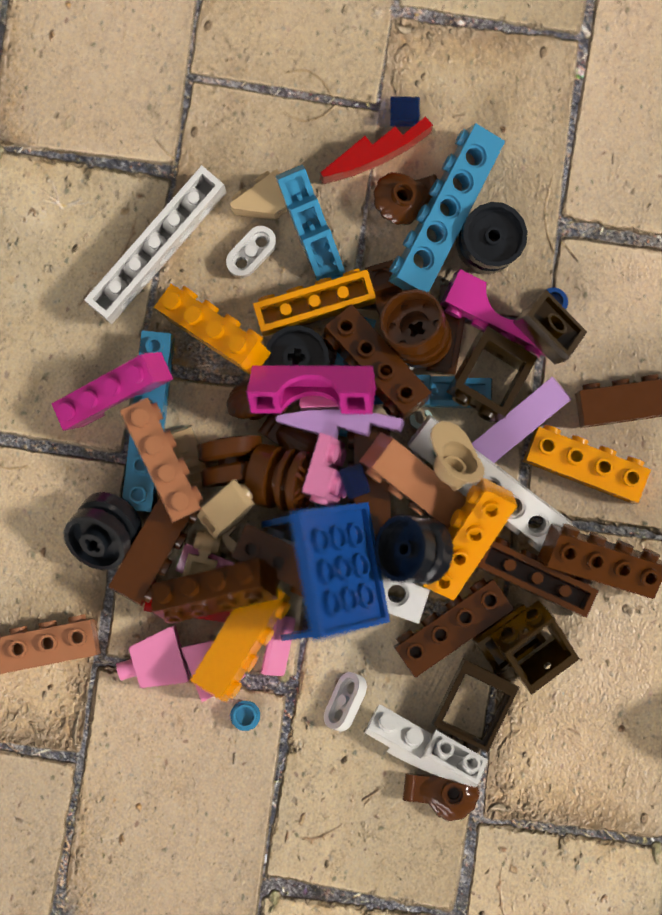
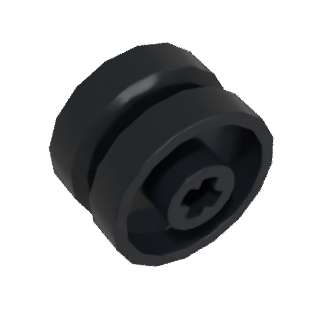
[456,202,528,274]
[264,325,329,366]
[63,492,142,570]
[374,515,454,584]

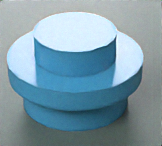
[230,700,260,731]

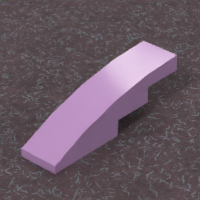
[472,376,572,463]
[276,409,405,439]

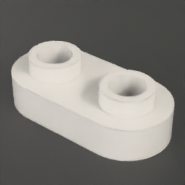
[226,226,276,278]
[324,672,367,732]

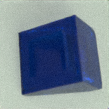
[390,96,420,127]
[340,463,370,499]

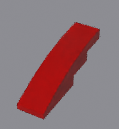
[320,116,433,184]

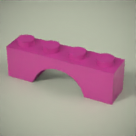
[440,269,545,358]
[52,352,173,431]
[247,366,376,414]

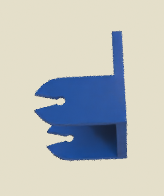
[260,502,390,641]

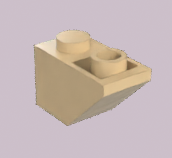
[230,169,288,221]
[197,479,254,540]

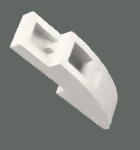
[364,704,488,787]

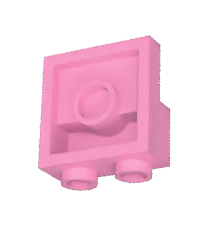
[302,433,349,507]

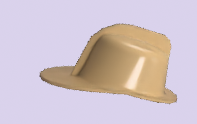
[430,421,485,491]

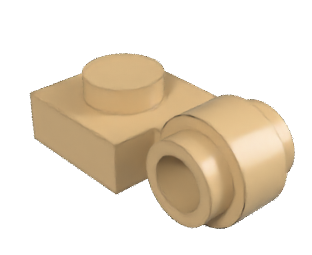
[182,529,221,576]

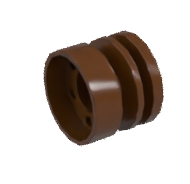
[380,289,452,368]
[245,444,314,512]

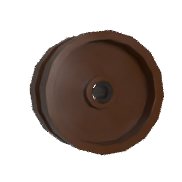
[197,435,262,488]

